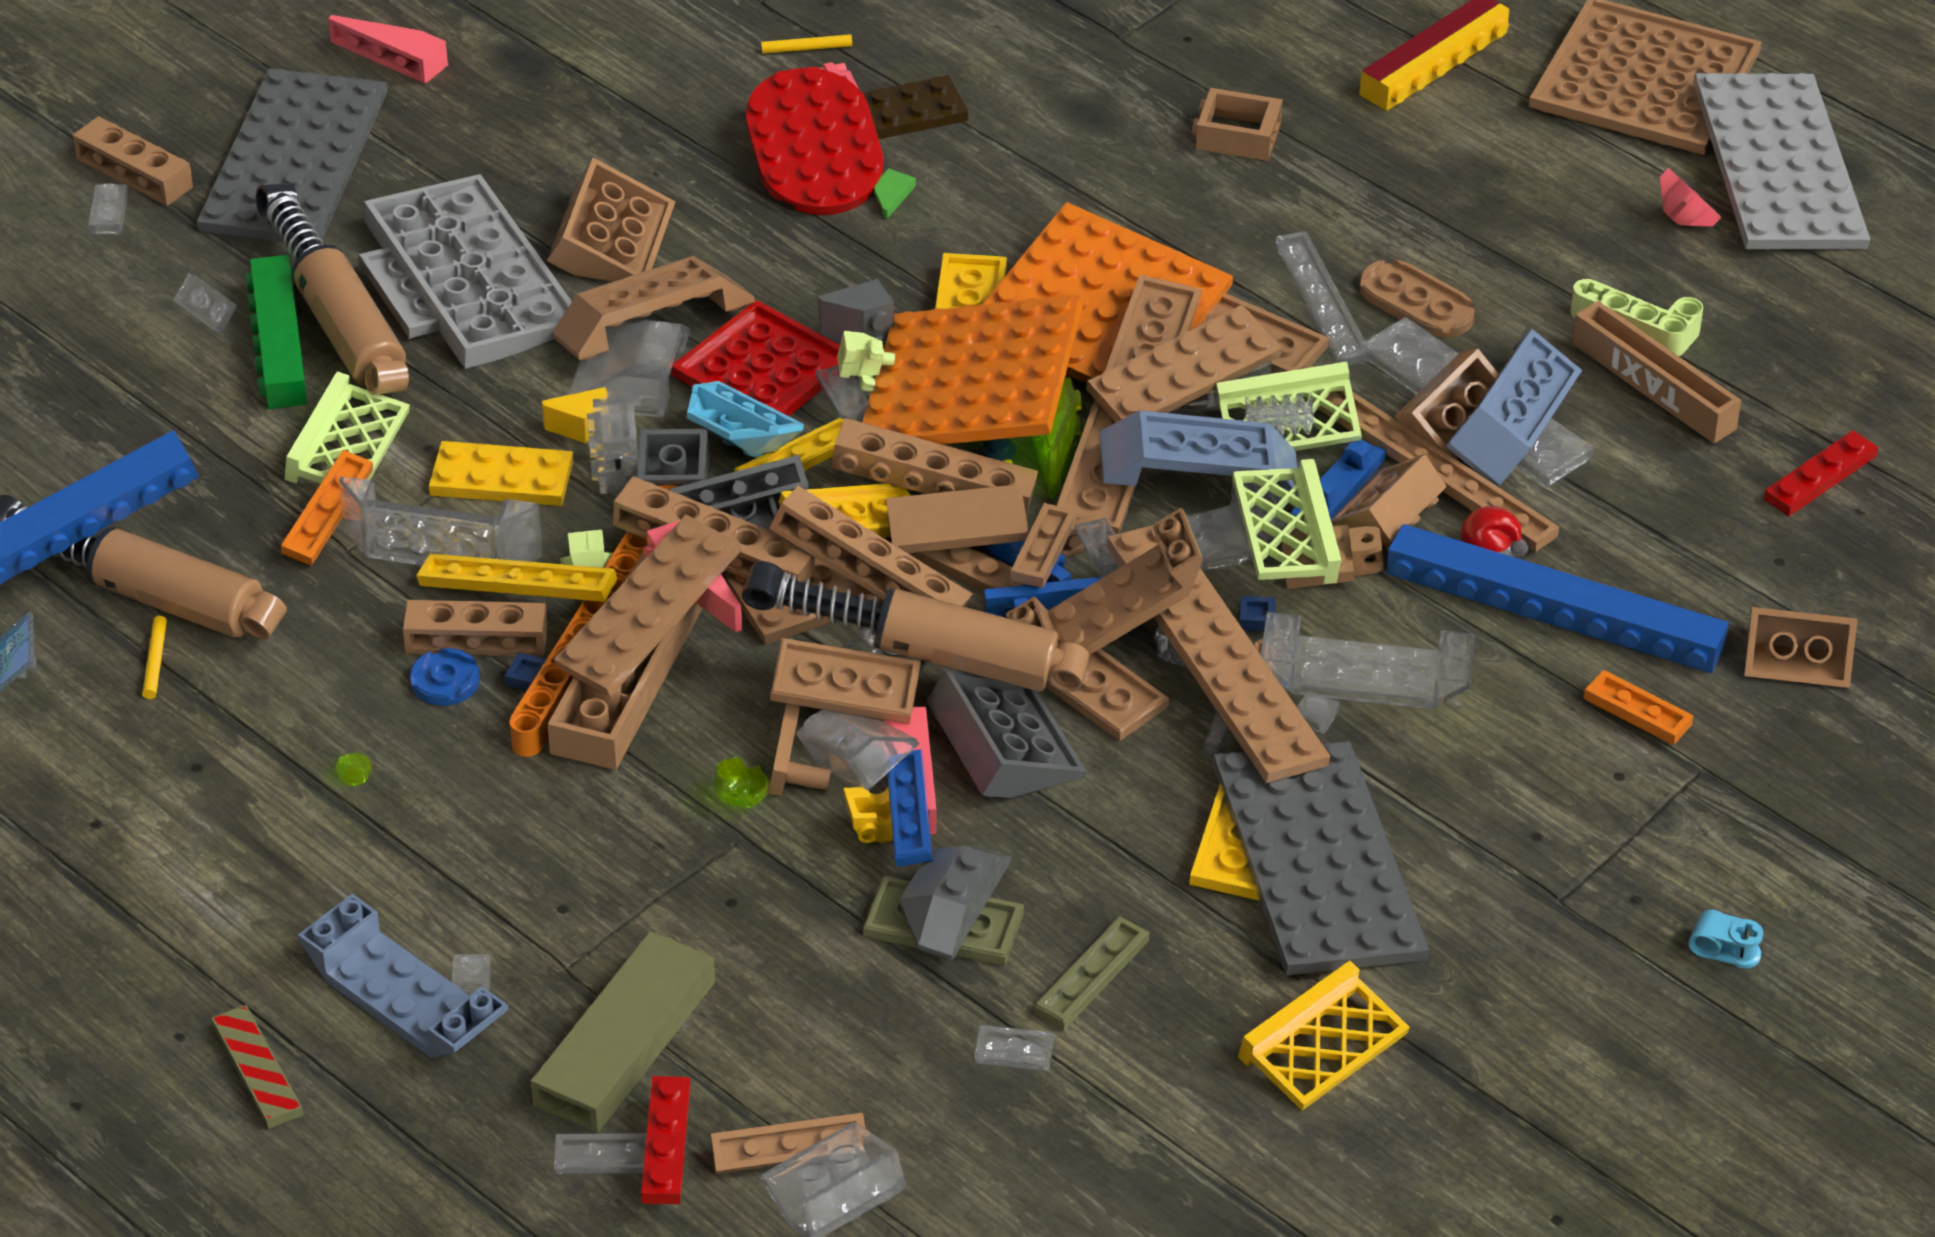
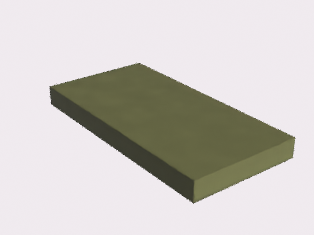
[863,876,1024,966]

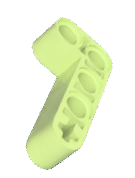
[1570,279,1703,356]

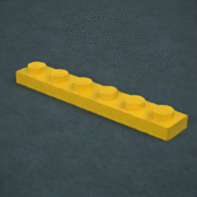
[416,553,617,602]

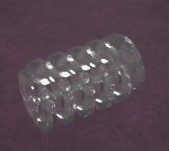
[1245,392,1314,436]

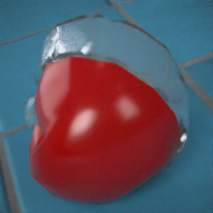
[1458,506,1528,558]

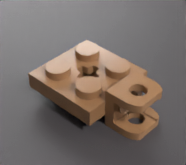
[1282,524,1384,589]

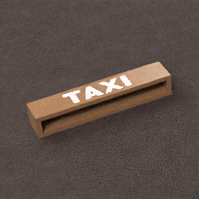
[1572,301,1741,444]

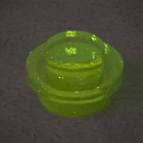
[336,753,372,786]

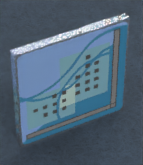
[0,612,36,692]

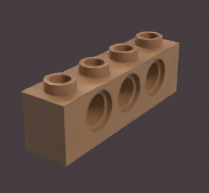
[73,116,193,206]
[403,600,548,657]

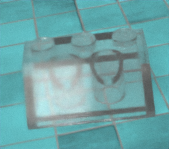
[796,710,920,791]
[760,1122,907,1237]

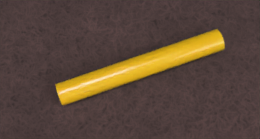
[761,34,852,54]
[142,616,167,699]

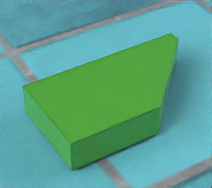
[873,168,916,219]

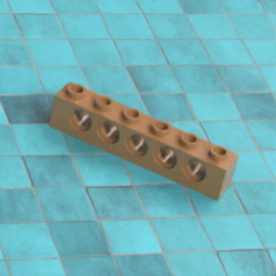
[830,418,1038,515]
[613,476,816,583]
[769,485,972,607]

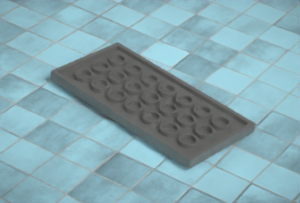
[197,68,388,244]
[1212,741,1430,975]

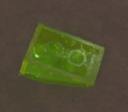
[1031,378,1082,498]

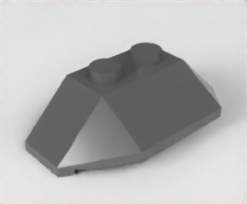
[669,455,809,530]
[900,845,1011,960]

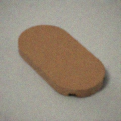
[1360,260,1475,338]

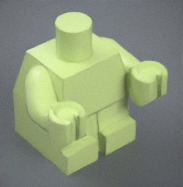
[837,331,895,391]
[560,530,613,568]

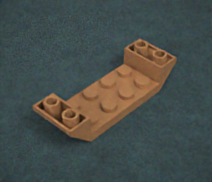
[553,256,755,360]
[1006,508,1203,655]

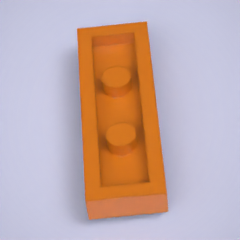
[1584,670,1693,745]

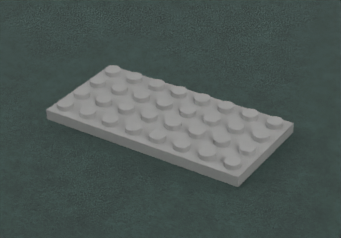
[1693,73,1871,249]

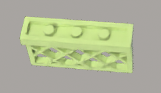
[1217,362,1362,451]
[284,371,410,497]
[1232,459,1342,584]

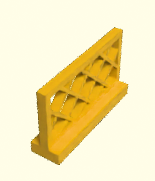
[1238,960,1410,1111]

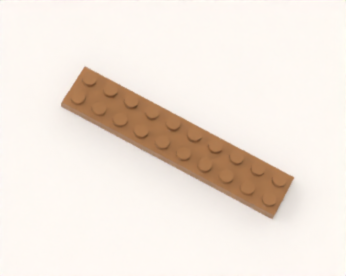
[1057,274,1202,535]
[1106,526,1331,783]

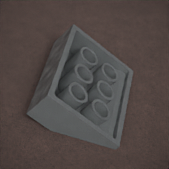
[926,670,1087,798]

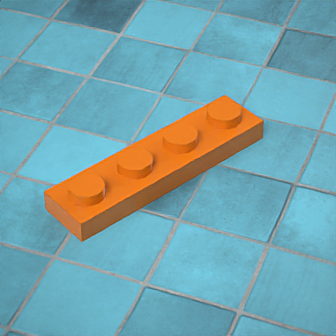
[281,450,373,566]

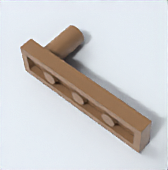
[768,703,831,797]

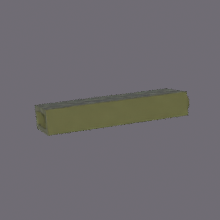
[531,931,715,1134]

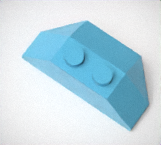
[687,381,804,457]

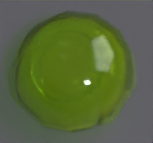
[714,757,769,809]

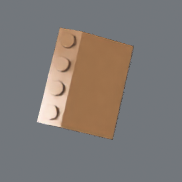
[547,157,676,281]

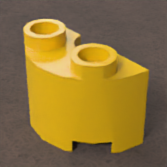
[843,787,893,843]

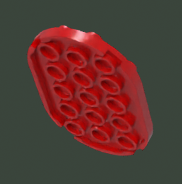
[746,67,884,215]

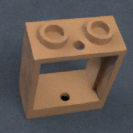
[1192,88,1283,161]

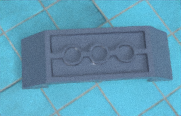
[1446,327,1582,487]
[1099,410,1298,500]
[298,894,509,1058]

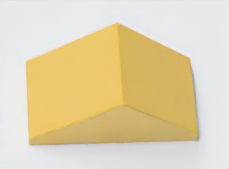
[542,387,609,444]

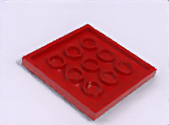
[671,300,840,416]

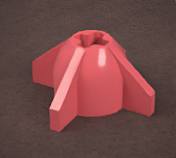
[1660,168,1721,226]

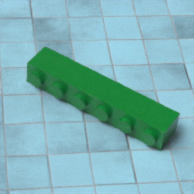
[245,255,308,410]

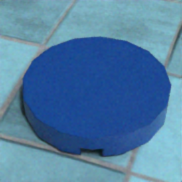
[410,648,480,706]

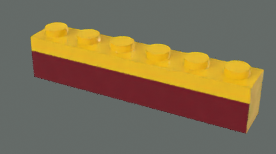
[1359,0,1509,111]

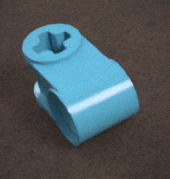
[1688,909,1763,969]

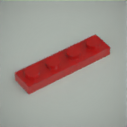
[1764,430,1878,517]
[641,1076,691,1205]

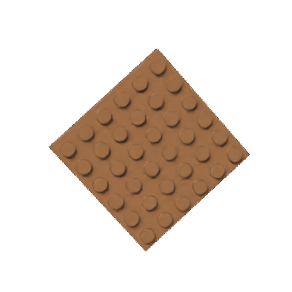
[1529,0,1762,155]

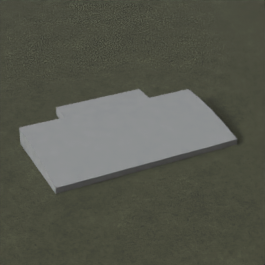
[359,174,572,369]

